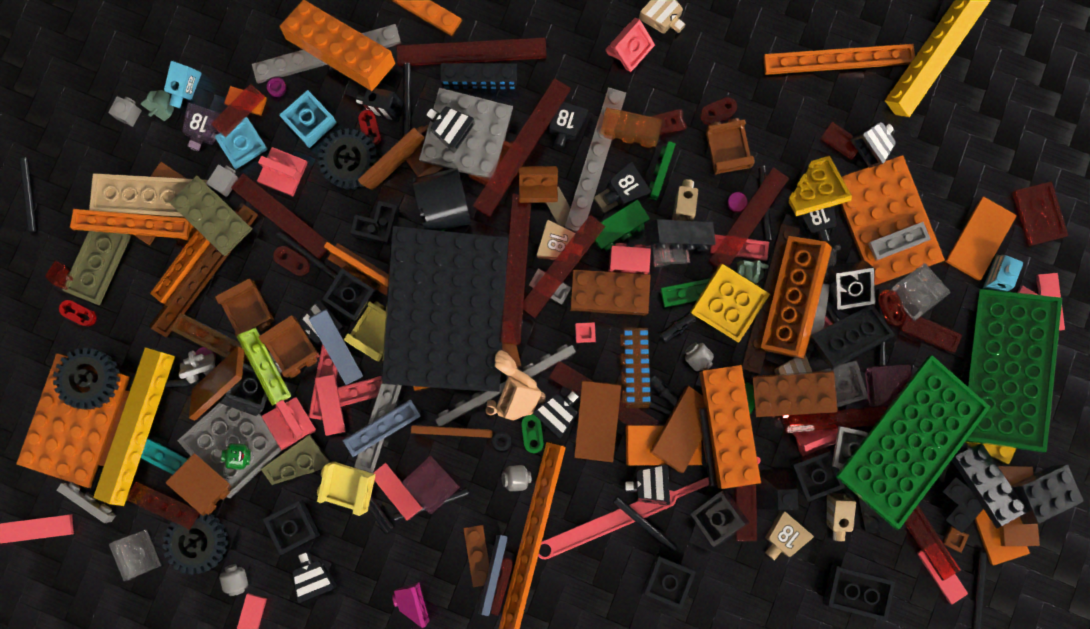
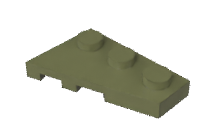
[261,434,330,485]

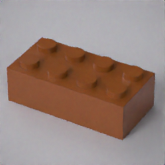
[571,270,650,316]
[753,370,838,417]

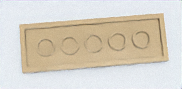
[89,174,208,218]

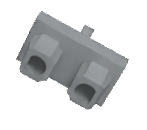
[179,351,216,383]

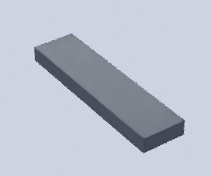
[309,309,363,385]
[343,399,420,457]
[478,535,507,616]

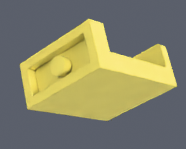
[344,301,386,362]
[317,461,376,516]

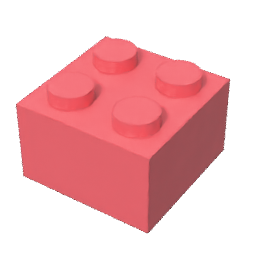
[608,243,651,275]

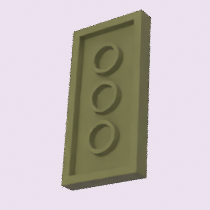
[169,176,252,256]
[62,231,131,305]

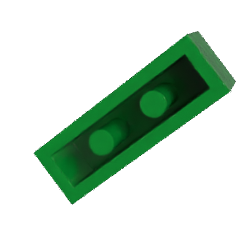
[589,200,650,252]

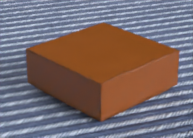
[941,526,969,553]

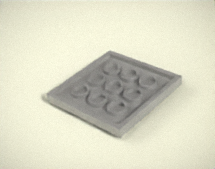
[419,88,513,180]
[177,403,284,498]

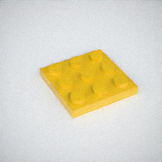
[690,263,770,343]

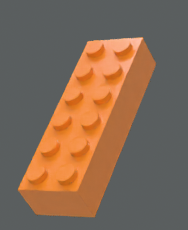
[280,0,395,91]
[761,236,832,359]
[699,365,761,489]

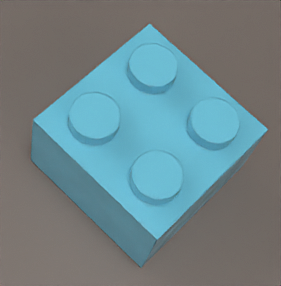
[280,90,337,148]

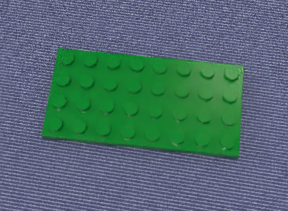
[966,289,1062,453]
[836,355,991,530]

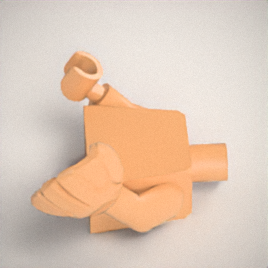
[486,350,546,420]

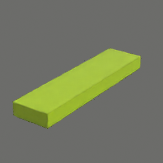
[237,328,291,406]

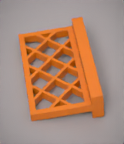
[324,242,389,296]

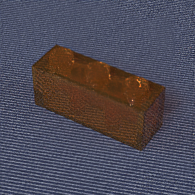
[600,107,662,148]

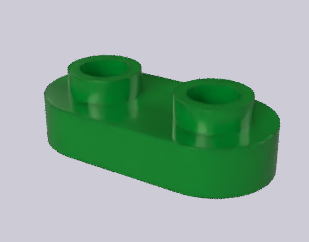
[522,414,544,453]

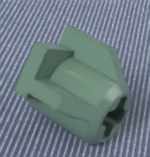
[141,90,174,121]
[737,260,768,284]

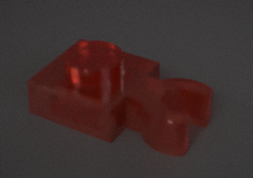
[45,261,73,290]

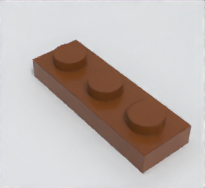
[463,525,490,587]

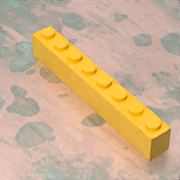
[885,0,991,117]
[93,348,175,506]

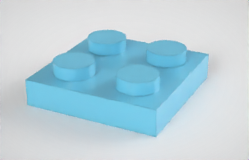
[215,117,268,169]

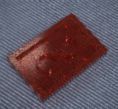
[1012,182,1069,246]

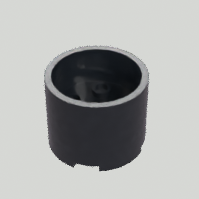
[412,168,472,231]

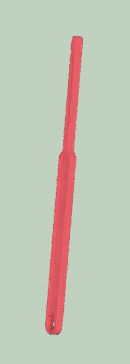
[538,457,761,559]

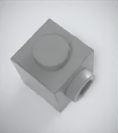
[108,96,142,127]
[206,164,239,198]

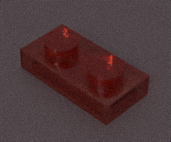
[820,122,858,160]

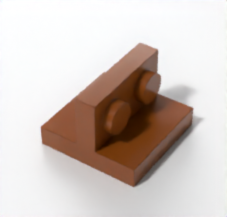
[519,166,558,203]

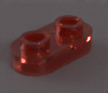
[701,97,737,125]
[273,246,310,276]
[879,289,906,326]

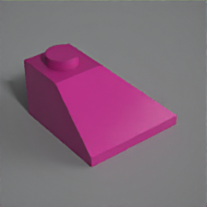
[392,582,430,628]

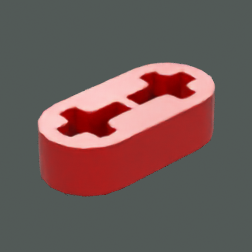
[358,110,381,145]
[59,300,96,327]

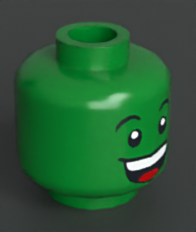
[221,443,251,470]

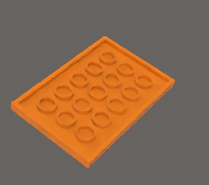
[840,155,945,286]
[16,354,130,488]

